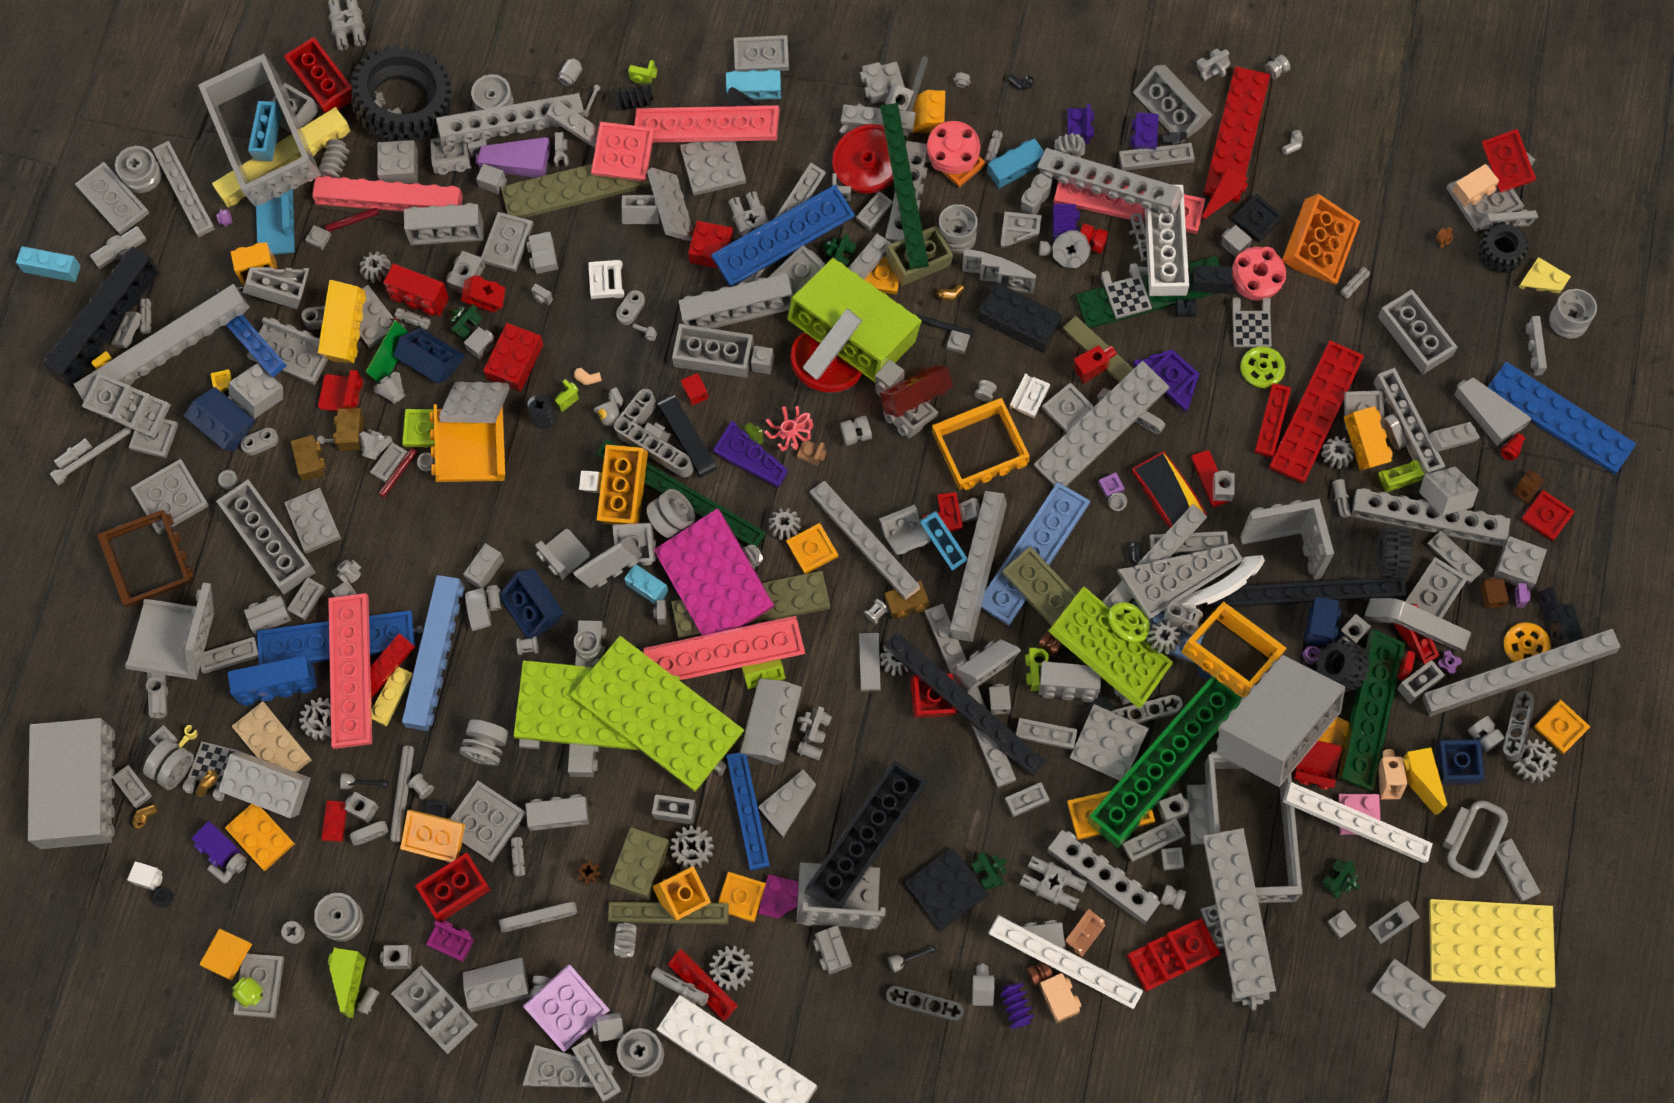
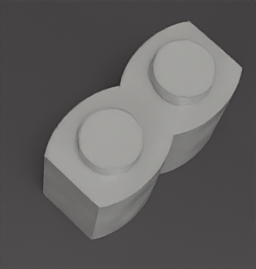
[1020,173,1052,215]
[526,231,558,274]

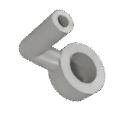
[207,853,246,883]

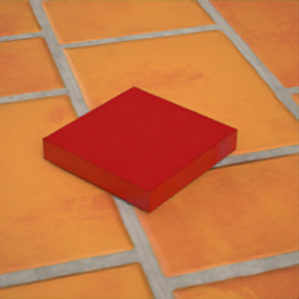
[1521,490,1575,542]

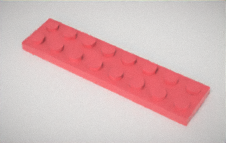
[635,106,780,143]
[1054,171,1205,234]
[329,593,372,749]
[643,616,805,680]

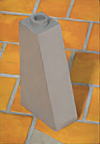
[1454,378,1531,446]

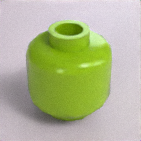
[232,977,263,1007]

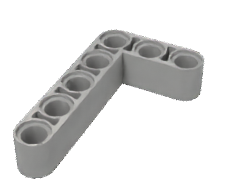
[614,389,693,477]
[1364,598,1471,652]

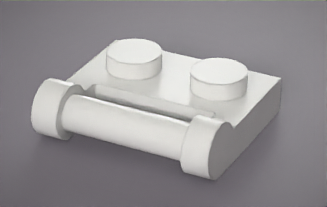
[589,260,624,299]

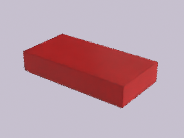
[1397,651,1415,682]

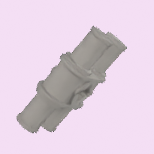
[328,0,366,50]
[728,191,770,237]
[1019,856,1088,911]

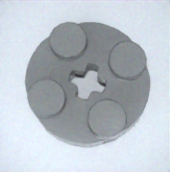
[1053,230,1091,268]

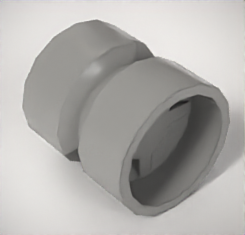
[840,415,872,446]
[574,629,602,661]
[1467,716,1505,753]

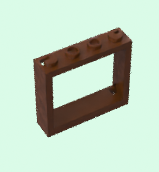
[97,510,194,608]

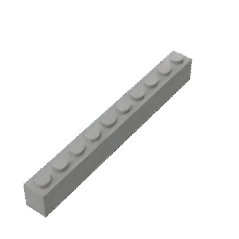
[74,284,250,401]
[1422,629,1620,717]

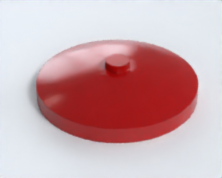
[833,124,894,194]
[790,332,863,392]

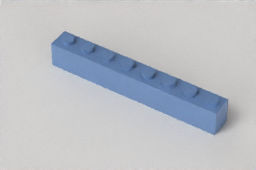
[402,575,464,731]

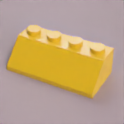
[318,280,366,363]

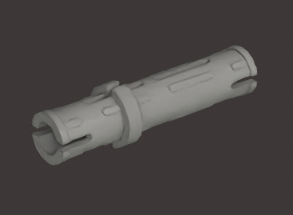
[651,967,709,1006]

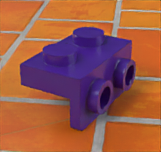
[1130,112,1159,150]

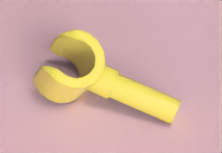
[178,725,197,749]

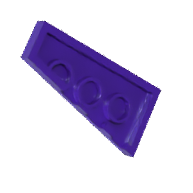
[713,421,788,488]

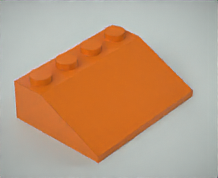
[1282,194,1360,285]

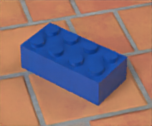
[228,656,317,706]

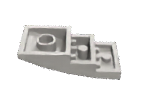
[962,248,1036,294]
[82,373,171,438]
[391,965,477,1054]

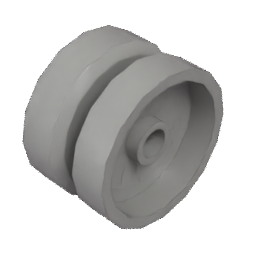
[471,74,514,111]
[115,146,162,193]
[647,489,695,538]
[143,739,194,790]
[314,893,364,941]
[617,1028,664,1078]

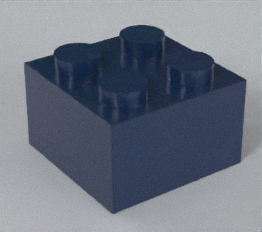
[1304,597,1341,648]
[1436,740,1484,785]

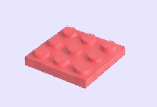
[591,122,655,182]

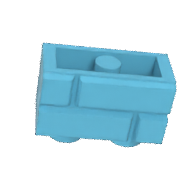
[624,564,668,606]

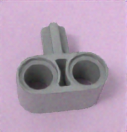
[972,963,994,1006]

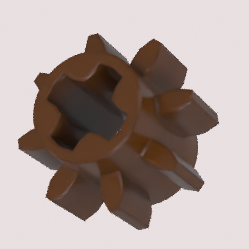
[576,860,602,886]

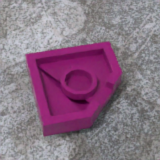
[758,874,799,919]

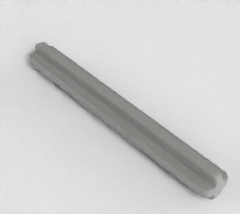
[390,746,414,842]

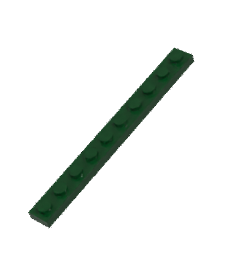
[880,102,929,270]
[596,439,766,547]

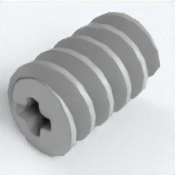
[319,139,349,179]

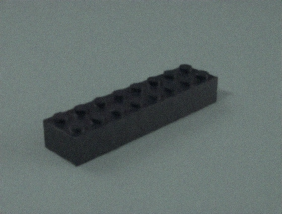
[43,246,160,388]
[804,760,927,909]

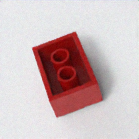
[384,263,449,317]
[483,323,544,392]
[415,853,491,922]

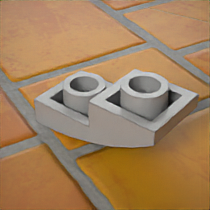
[465,588,491,631]
[1201,904,1225,950]

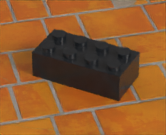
[978,282,1063,354]

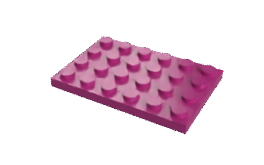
[654,508,775,636]

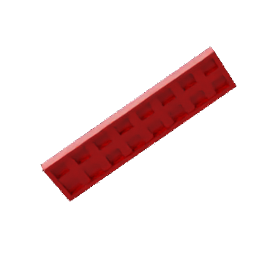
[1203,66,1270,203]
[1269,341,1364,484]

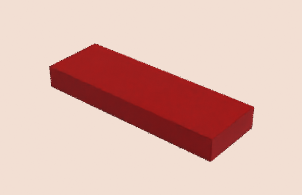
[1191,450,1230,508]

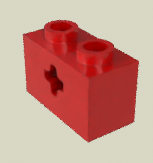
[461,275,506,313]

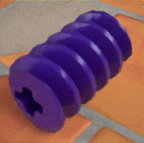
[1000,983,1034,1029]

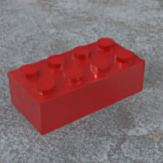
[284,37,352,114]

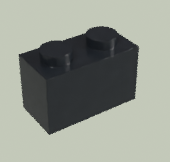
[1192,265,1232,293]

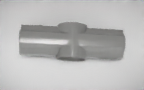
[90,226,146,269]
[146,672,169,719]

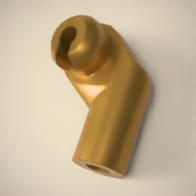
[936,283,965,301]
[195,770,218,797]
[132,804,158,829]

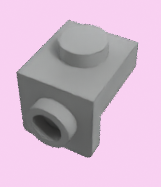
[644,422,671,448]

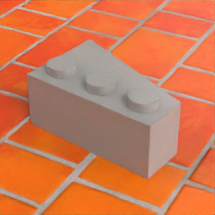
[242,267,309,309]

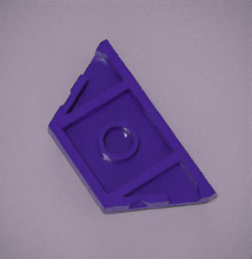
[1133,349,1199,412]

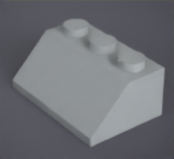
[573,536,642,588]
[953,640,1021,693]
[463,957,530,1012]

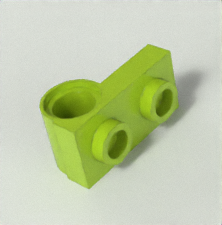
[1025,648,1049,691]

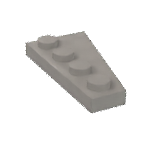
[523,1045,614,1088]

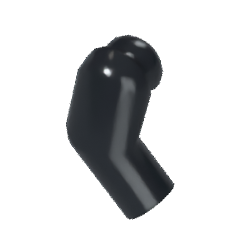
[1007,74,1034,90]
[1128,542,1142,565]

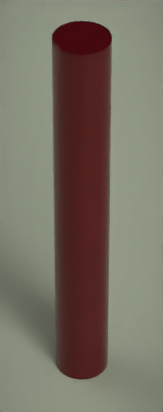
[325,207,379,232]
[378,448,417,498]

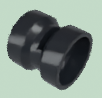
[1176,299,1197,317]

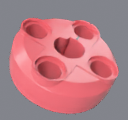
[927,121,980,174]
[1232,247,1286,301]

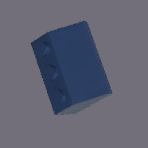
[394,328,465,384]
[184,387,256,451]
[499,569,565,639]

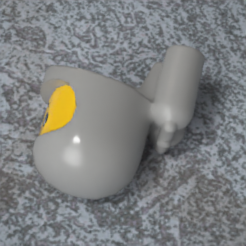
[594,388,623,426]

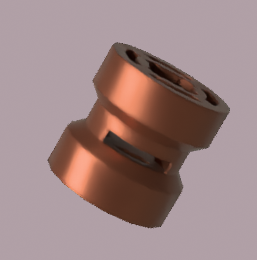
[1038,630,1063,657]
[1026,961,1053,986]

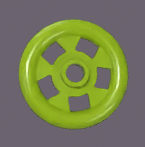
[1240,346,1285,388]
[1108,602,1150,643]

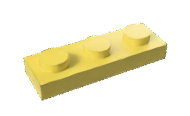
[371,667,413,726]

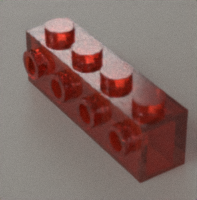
[880,365,953,417]

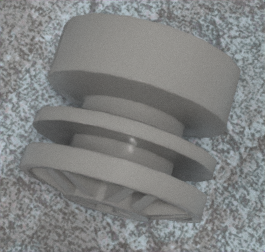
[939,204,977,254]
[1549,289,1597,339]
[459,720,509,766]

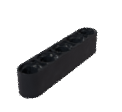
[656,394,717,478]

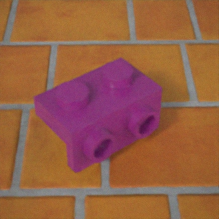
[426,920,474,962]

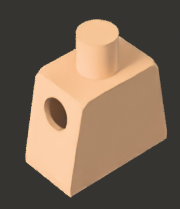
[1378,749,1407,800]

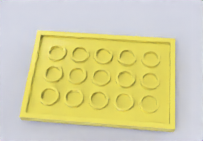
[1429,899,1555,988]

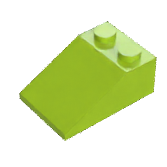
[328,948,366,1019]

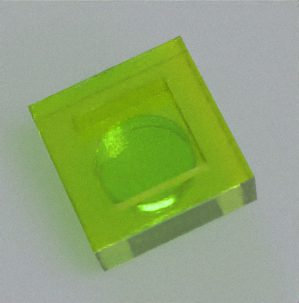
[745,422,763,445]

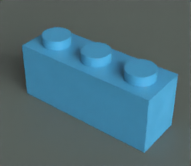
[248,101,282,162]
[987,138,1044,189]
[919,511,968,570]

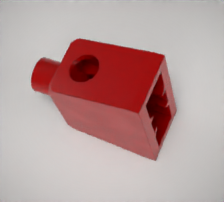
[1074,345,1117,384]

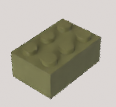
[885,226,953,286]
[609,827,670,901]

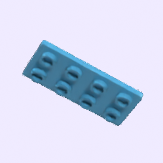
[256,190,295,255]

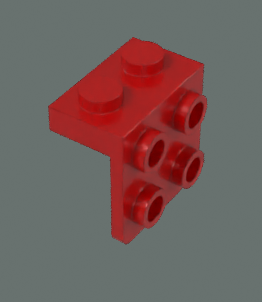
[318,370,363,412]
[1294,740,1342,790]

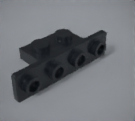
[1538,587,1584,649]

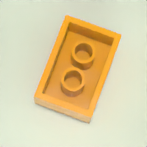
[1344,406,1392,471]

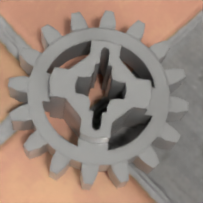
[299,697,331,741]
[1512,739,1557,783]
[670,825,714,869]
[710,946,753,991]

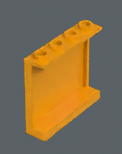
[430,404,505,482]

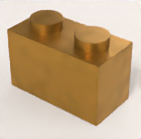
[333,408,364,451]
[291,435,326,482]
[885,581,929,620]

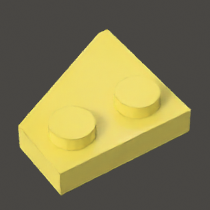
[1519,257,1571,293]

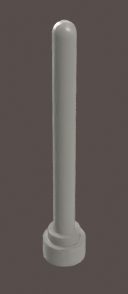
[49,427,132,486]

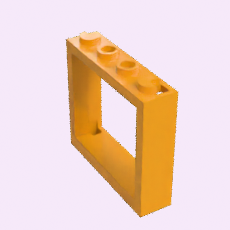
[932,398,1030,491]
[1181,601,1287,698]

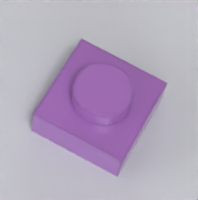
[1098,472,1125,498]
[1514,583,1530,608]

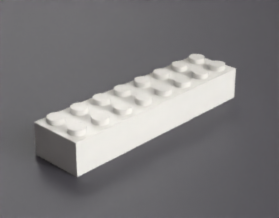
[657,995,817,1103]

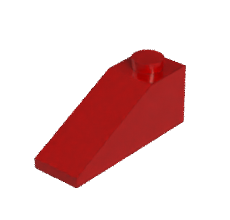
[1201,168,1248,220]
[1394,603,1439,665]

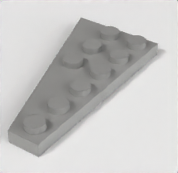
[1117,544,1243,620]

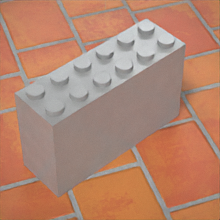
[1216,655,1345,787]
[28,718,115,849]

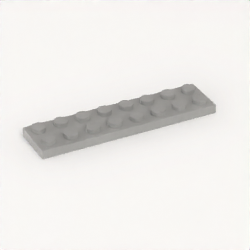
[1034,361,1169,490]
[1202,828,1276,998]

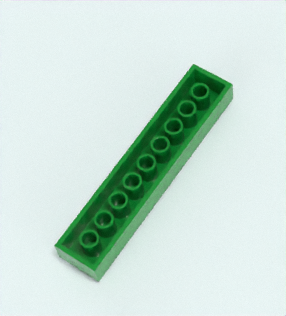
[1087,676,1242,848]

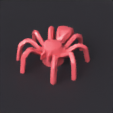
[764,406,813,451]

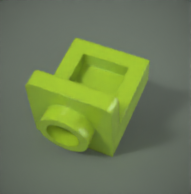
[628,60,657,84]

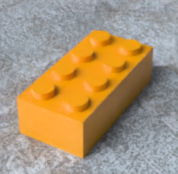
[597,445,648,524]

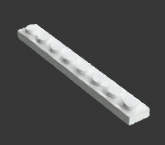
[1283,782,1432,863]
[989,915,1143,1009]

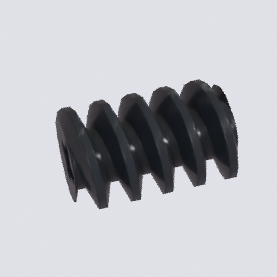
[615,82,654,111]
[527,395,555,430]

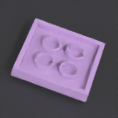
[523,965,609,1052]

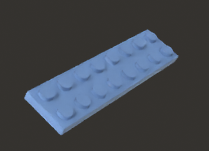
[981,482,1090,626]

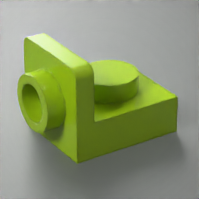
[555,379,579,412]

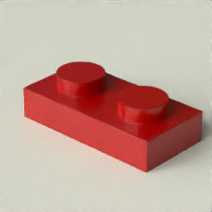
[322,801,347,842]

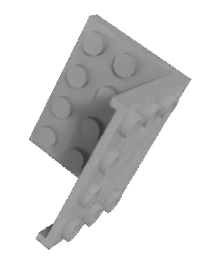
[1240,499,1334,580]
[125,583,214,680]
[796,862,885,930]

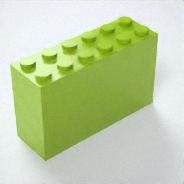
[787,258,922,382]

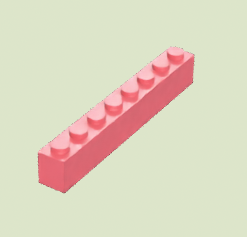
[312,176,463,212]

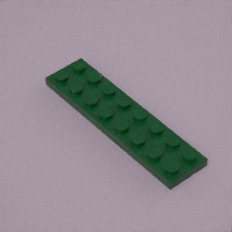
[1075,256,1220,329]
[1337,629,1405,791]

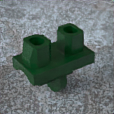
[824,233,856,267]
[449,304,483,339]
[972,852,1008,889]
[1323,860,1360,899]

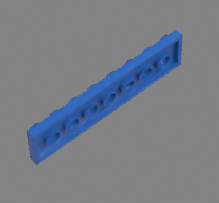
[711,184,855,287]
[1488,362,1636,475]
[257,611,415,665]

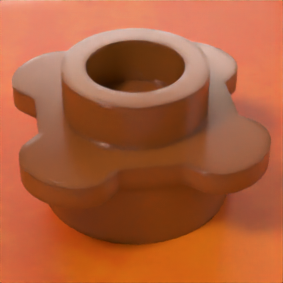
[1436,227,1453,248]

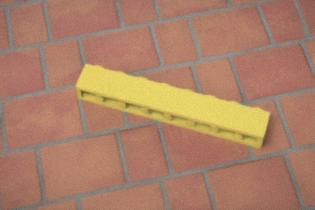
[212,107,350,207]

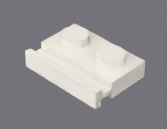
[1010,373,1050,418]

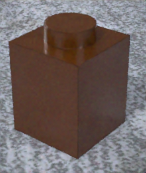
[1480,578,1509,609]

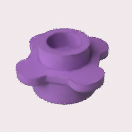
[1438,651,1462,674]

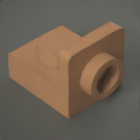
[797,441,827,466]

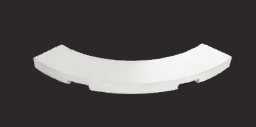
[1178,555,1265,608]

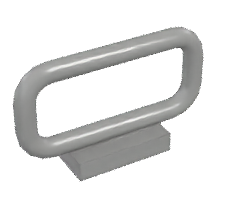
[1442,800,1508,878]

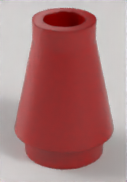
[1501,433,1525,461]

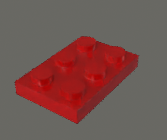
[1482,129,1536,193]

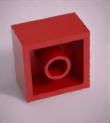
[688,221,734,268]
[911,674,956,718]

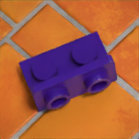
[1067,104,1094,144]

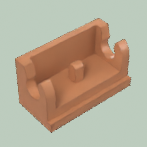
[1065,909,1105,958]

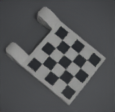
[1101,263,1152,319]
[1231,298,1272,348]
[183,741,238,801]

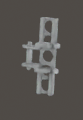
[1129,213,1147,262]

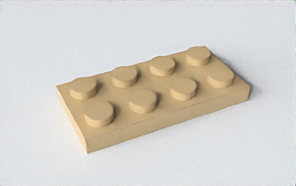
[232,702,311,772]

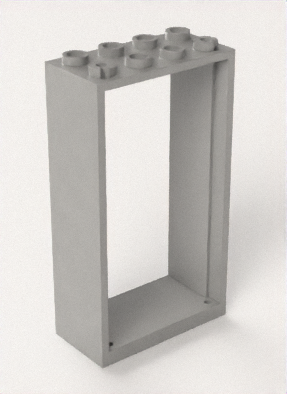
[198,54,321,207]
[1204,752,1302,904]

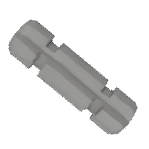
[985,130,1003,164]
[1341,267,1370,298]
[140,299,151,334]
[395,308,431,329]
[511,837,525,876]

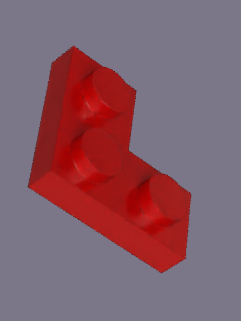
[922,492,963,532]

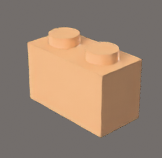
[1452,164,1499,207]
[1039,973,1081,1023]

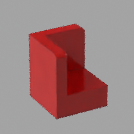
[681,373,708,406]

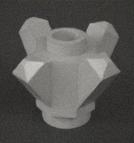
[374,372,406,404]
[359,429,393,460]

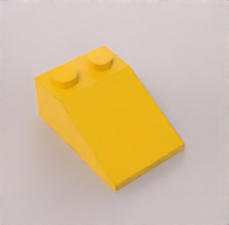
[1403,748,1447,815]

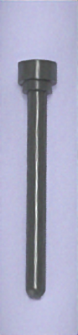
[903,56,928,139]

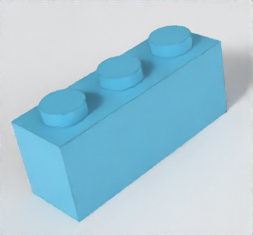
[726,70,781,100]
[16,247,81,282]

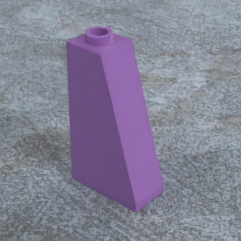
[476,137,551,178]

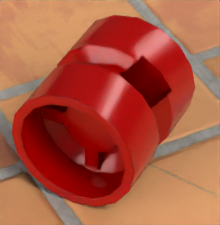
[1080,223,1109,254]

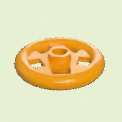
[1504,622,1551,662]

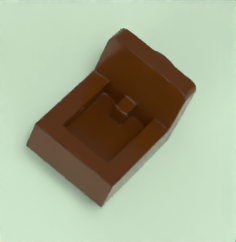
[1513,470,1545,503]

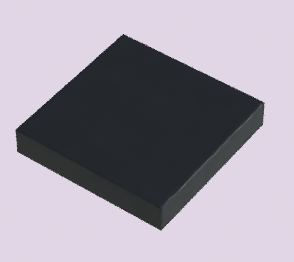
[1231,193,1284,243]

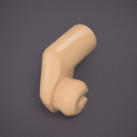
[574,368,602,385]

